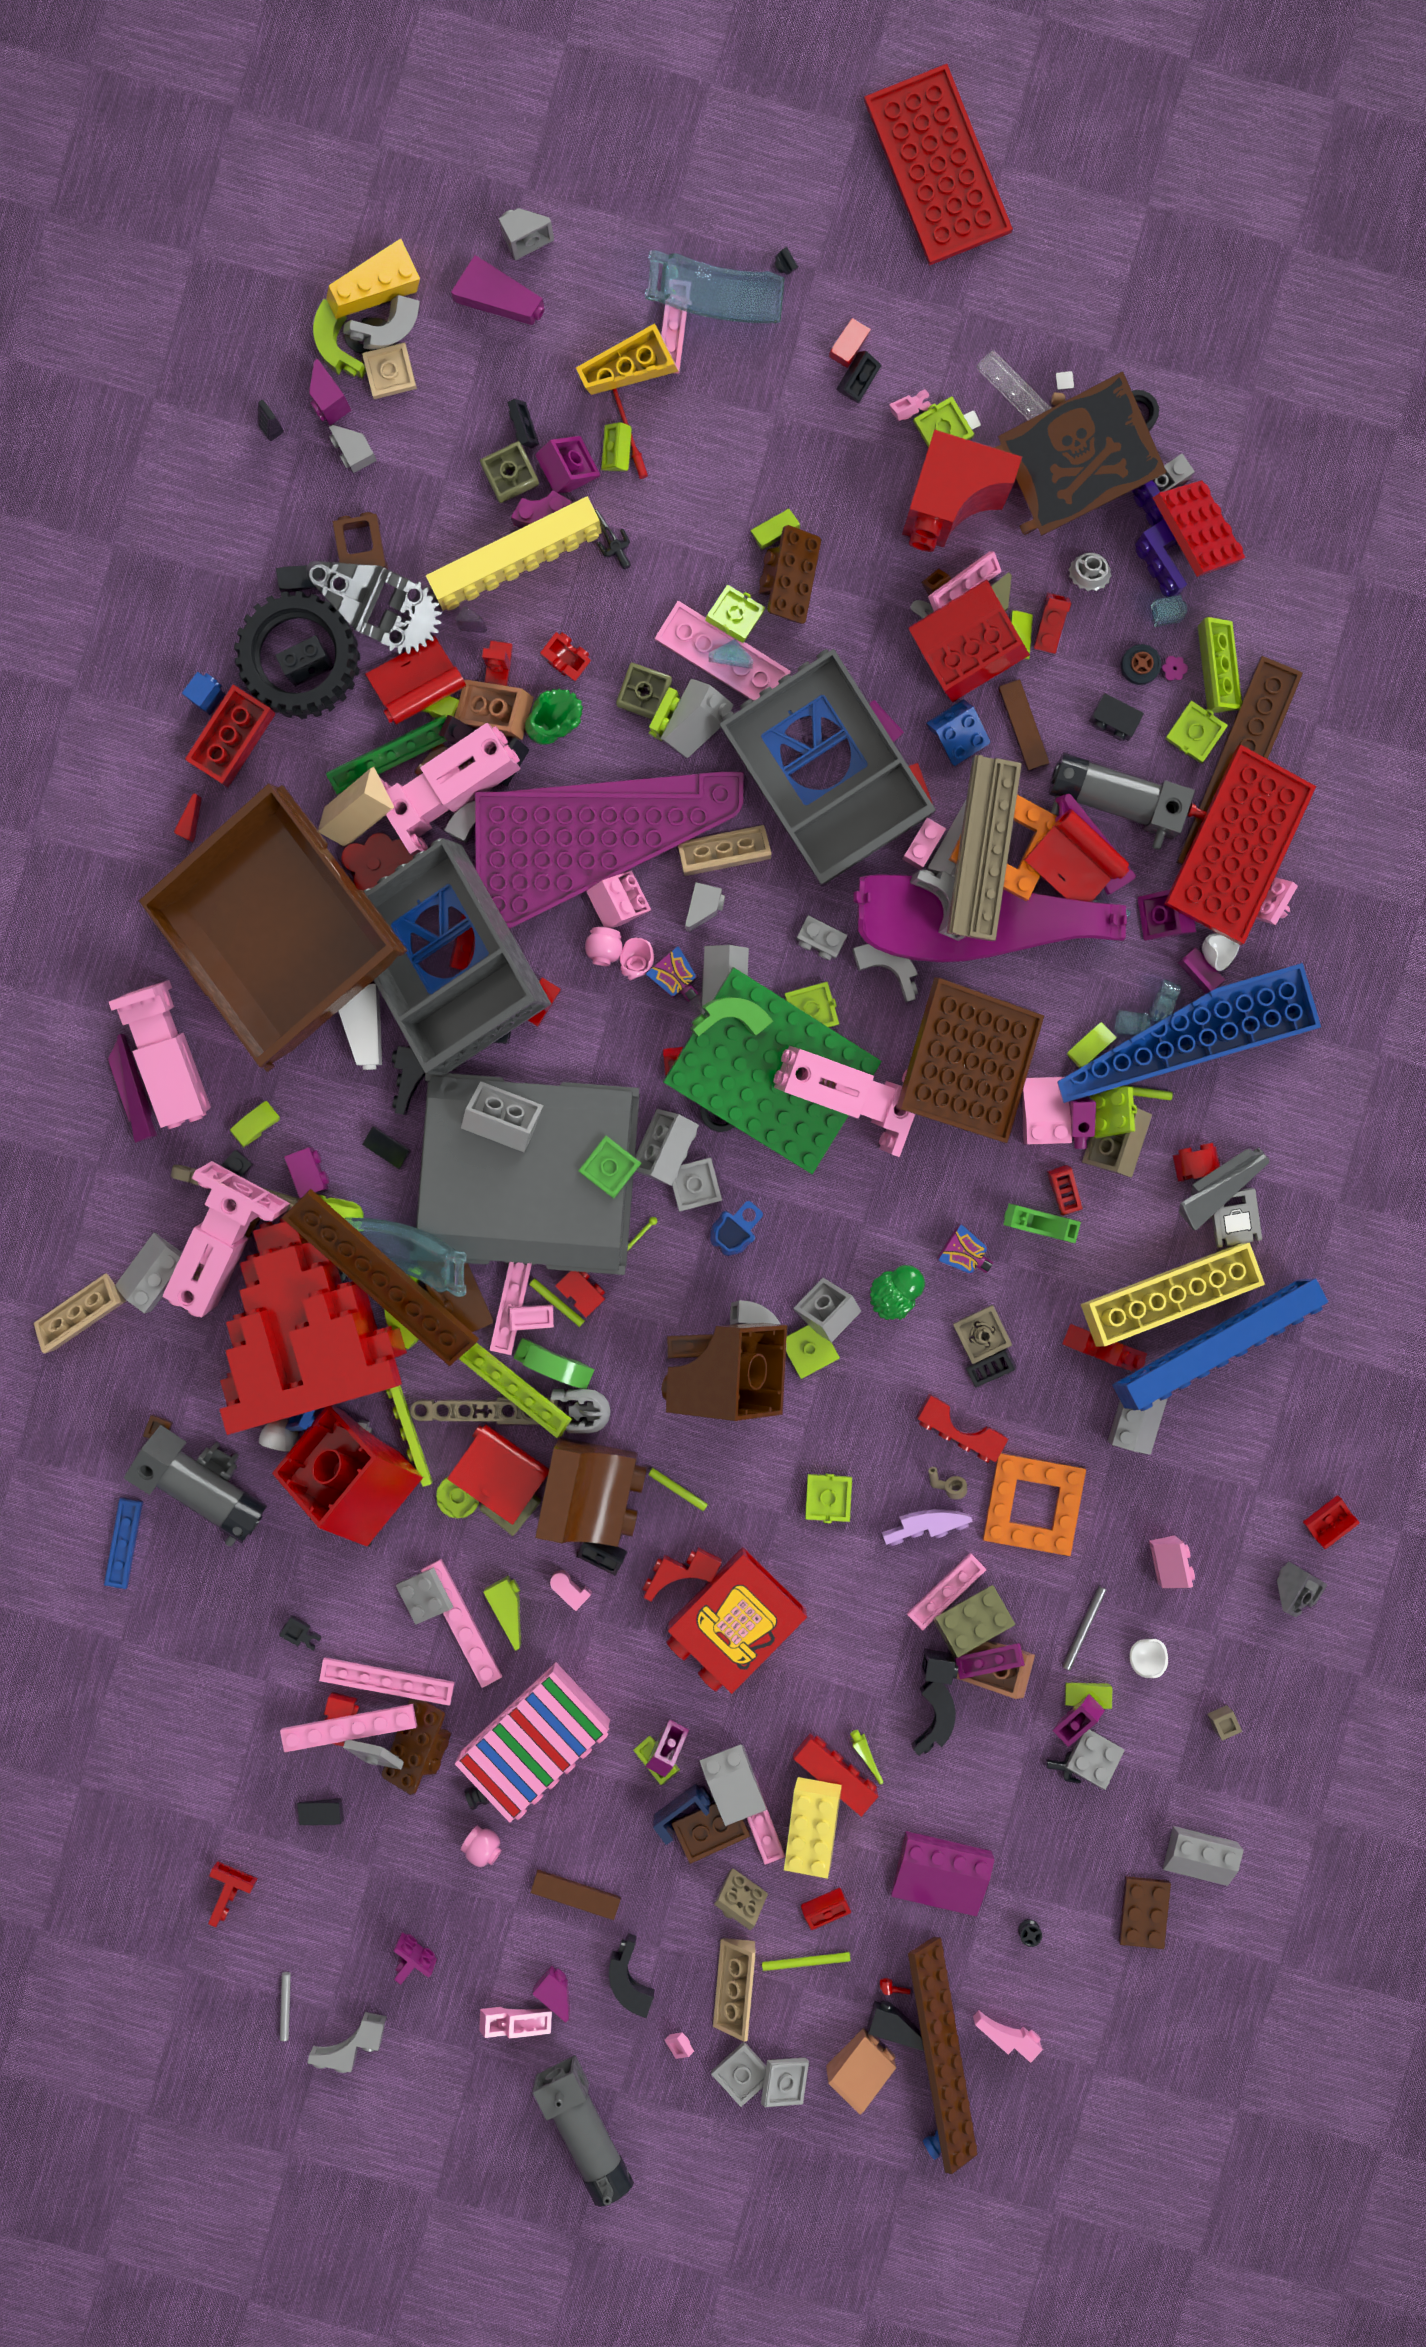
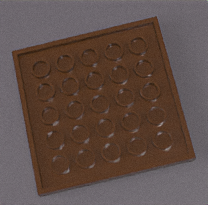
[896,977,1044,1143]

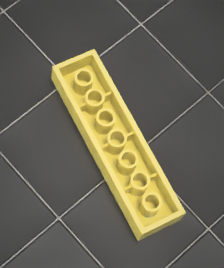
[426,496,602,611]
[1081,1243,1265,1346]

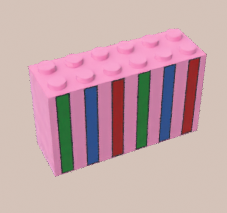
[455,1662,610,1822]

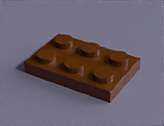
[671,1802,750,1864]
[1119,1876,1171,1949]

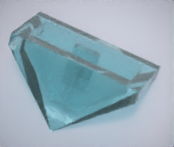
[709,639,753,669]

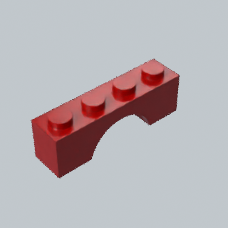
[916,1394,1009,1463]

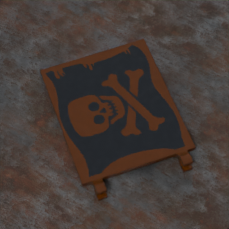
[993,371,1167,536]

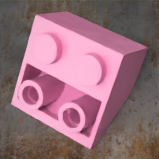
[586,870,651,929]
[1149,1535,1195,1588]

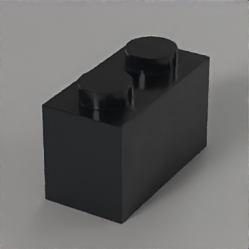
[1089,693,1144,741]
[921,1649,958,1685]

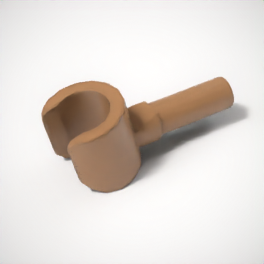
[1051,392,1065,406]

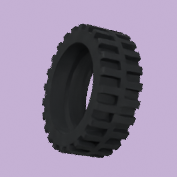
[234,591,360,719]

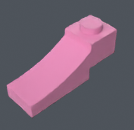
[479,2007,552,2039]
[973,2010,1043,2063]

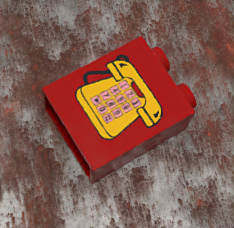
[666,1547,807,1694]

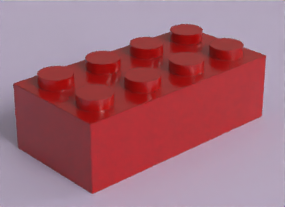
[185,684,276,788]

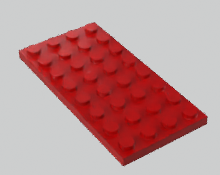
[864,64,1013,266]
[1164,745,1316,945]

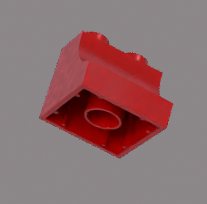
[902,429,1022,552]
[272,1405,423,1546]

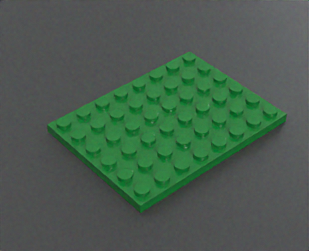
[663,967,882,1174]

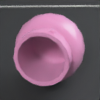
[585,927,622,966]
[460,1825,502,1867]

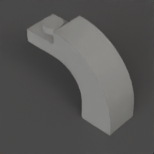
[343,295,420,350]
[444,801,475,844]
[910,870,965,941]
[852,944,918,1003]
[730,1300,787,1350]

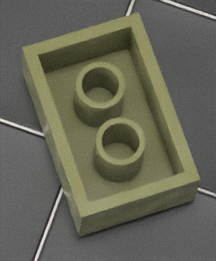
[933,1585,1016,1658]

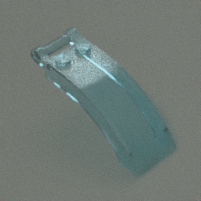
[645,250,785,323]
[344,1218,467,1297]

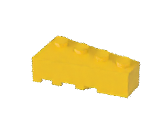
[326,239,420,319]
[576,323,679,395]

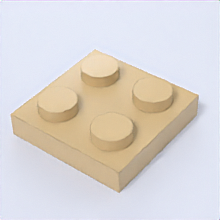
[362,343,417,399]

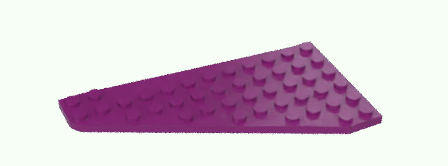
[475,772,744,928]

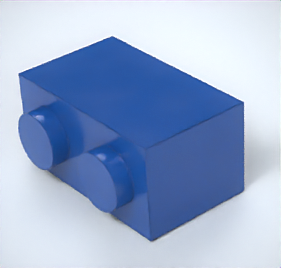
[182,671,225,715]

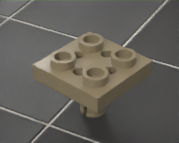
[953,1305,1012,1364]
[714,1868,768,1930]

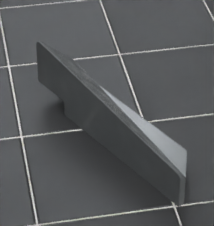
[1179,1147,1269,1230]

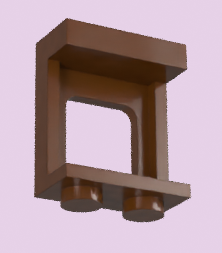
[332,512,388,569]

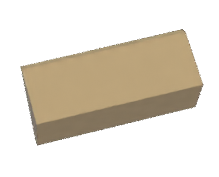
[318,767,395,847]
[678,825,771,876]
[34,1273,126,1354]
[713,1938,756,2042]

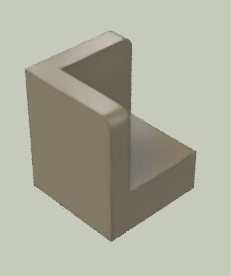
[1207,1705,1242,1741]

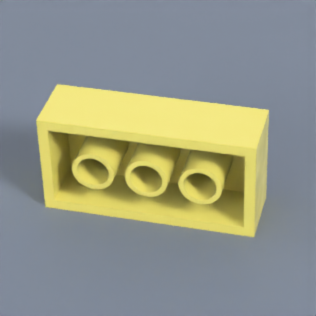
[784,1777,842,1879]

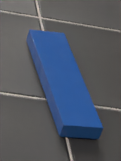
[104,1497,143,1589]

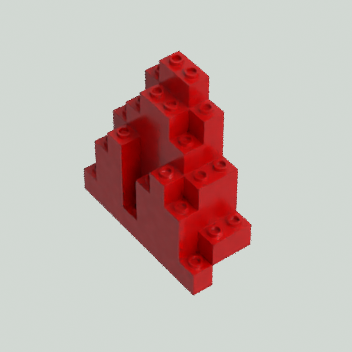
[219,1218,407,1435]

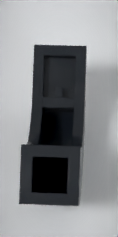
[911,1681,956,1756]
[609,1933,655,2018]

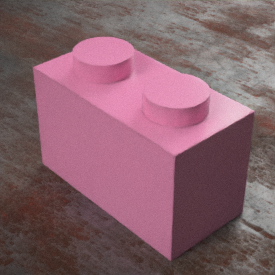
[902,817,946,870]

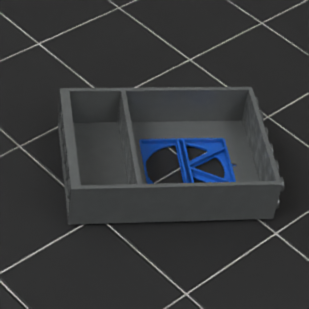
[720,649,936,887]
[364,838,551,1075]

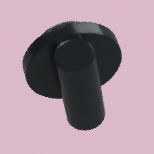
[774,247,798,275]

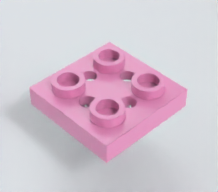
[1255,877,1298,925]

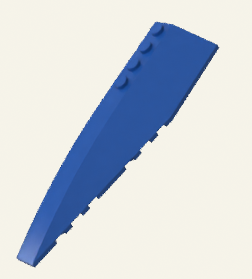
[1057,963,1321,1103]

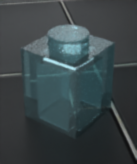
[1151,595,1187,627]

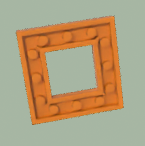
[948,795,1057,901]
[983,1453,1086,1556]

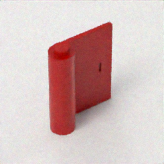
[365,636,466,725]
[1024,809,1129,902]
[447,1424,549,1525]

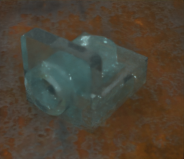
[1115,1010,1150,1036]

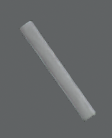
[280,1972,291,2041]

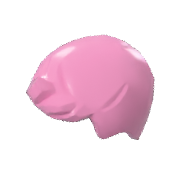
[620,938,654,980]

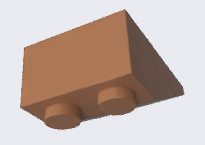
[455,680,534,740]
[957,1640,1035,1699]

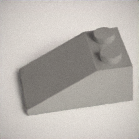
[660,679,734,758]
[700,1744,767,1826]

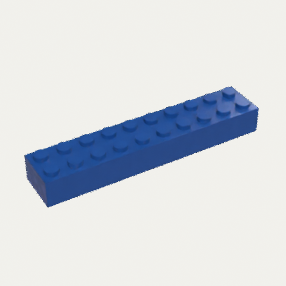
[1112,1278,1328,1411]

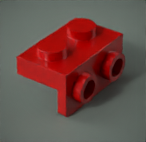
[1303,1495,1360,1549]

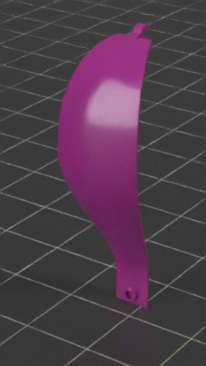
[853,874,1127,962]

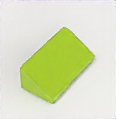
[601,422,632,471]
[750,509,800,550]
[1010,610,1033,660]

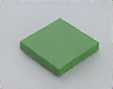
[578,1136,642,1198]

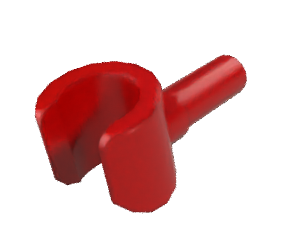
[880,1978,911,1995]

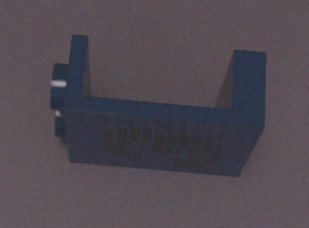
[653,1783,710,1845]

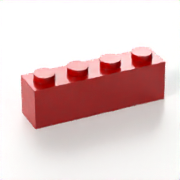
[793,1734,879,1817]

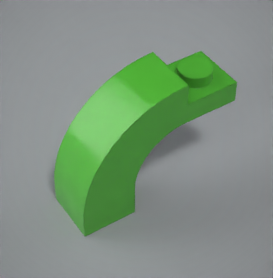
[690,997,773,1036]
[1003,1203,1081,1243]
[514,1338,595,1389]

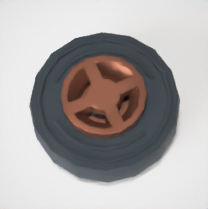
[1120,644,1161,685]

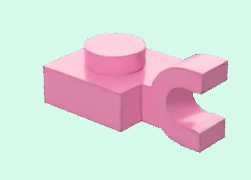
[889,389,932,421]

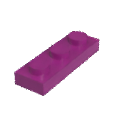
[955,1643,1025,1679]

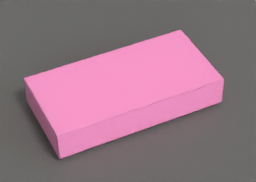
[508,1304,554,1331]

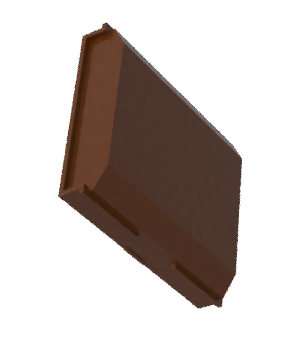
[139,783,408,1072]

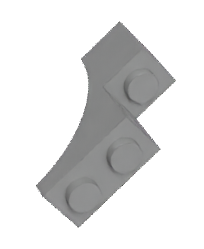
[308,2012,387,2073]

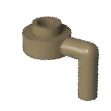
[928,1467,968,1500]

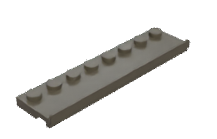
[947,755,1022,942]

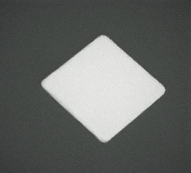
[1056,371,1074,389]
[964,411,981,429]

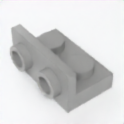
[796,915,847,961]

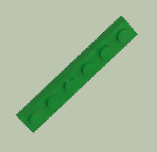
[326,715,447,794]

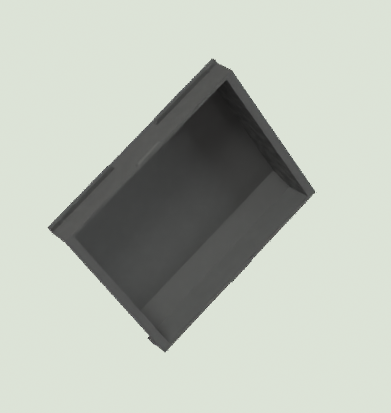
[411,1073,640,1275]

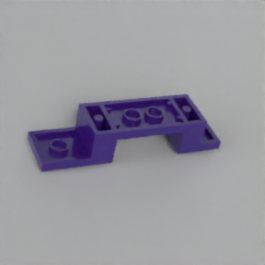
[1132,480,1187,600]

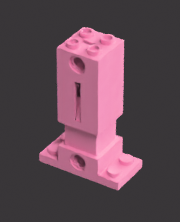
[379,723,521,856]
[109,980,211,1129]
[773,1045,915,1157]
[162,1161,290,1318]

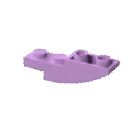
[882,1509,973,1546]

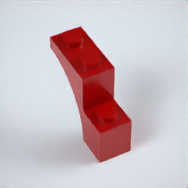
[1062,1324,1147,1372]
[642,1547,721,1602]

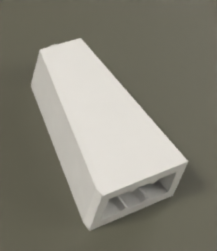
[339,984,382,1070]

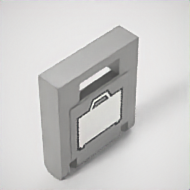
[1212,1188,1262,1248]

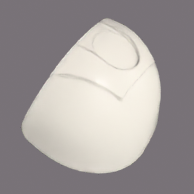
[1202,933,1240,971]
[259,1419,299,1451]
[1130,1639,1168,1678]

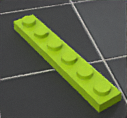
[459,1343,572,1438]
[386,1385,433,1487]

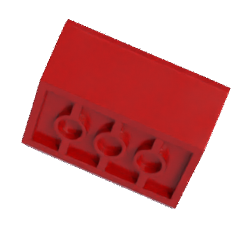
[909,579,1030,702]

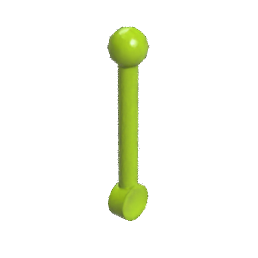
[628,1217,657,1250]

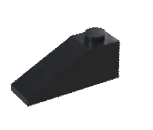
[867,2001,924,2051]

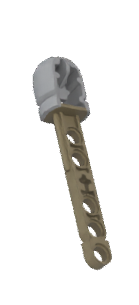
[410,1389,610,1433]

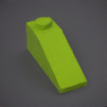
[483,1575,521,1651]

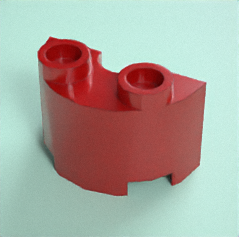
[540,632,591,681]
[1172,1143,1220,1181]

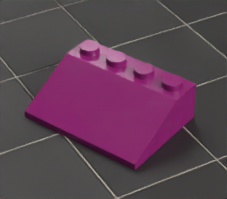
[891,1831,995,1917]

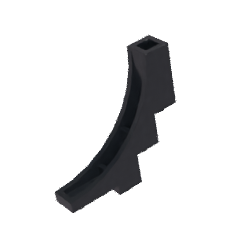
[392,1031,511,1115]

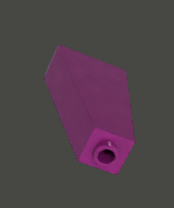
[451,255,545,325]

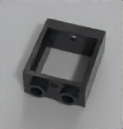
[275,635,334,687]

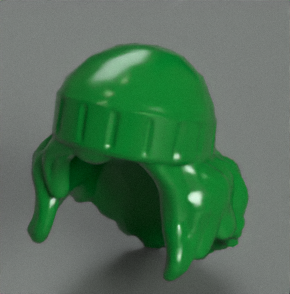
[525,689,583,745]
[870,1265,925,1320]

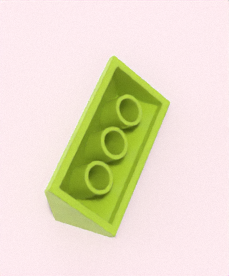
[1198,617,1242,714]

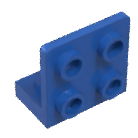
[926,699,990,766]

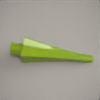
[850,1730,883,1785]

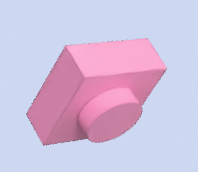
[665,2032,694,2059]

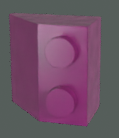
[309,359,352,426]
[535,436,600,494]
[1137,889,1196,941]

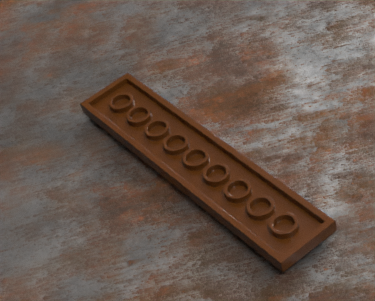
[1176,656,1303,865]
[282,1189,479,1366]
[908,1937,978,2174]

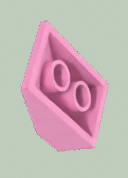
[1022,1077,1072,1145]

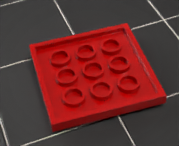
[1153,480,1246,577]

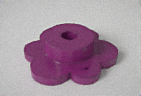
[1162,656,1188,681]

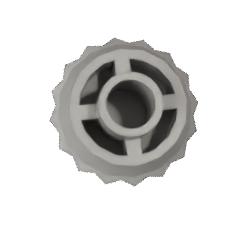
[1068,553,1112,591]

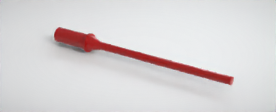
[612,388,648,479]

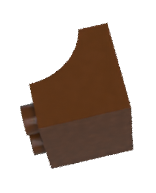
[661,1323,787,1421]
[535,1437,647,1547]

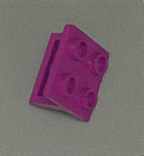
[394,1932,437,1985]

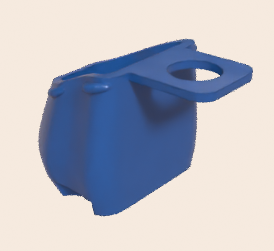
[710,1201,763,1256]

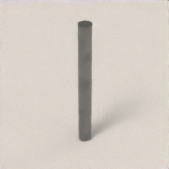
[1062,1586,1107,1670]

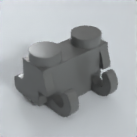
[197,1442,239,1482]

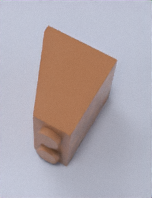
[826,2028,896,2115]

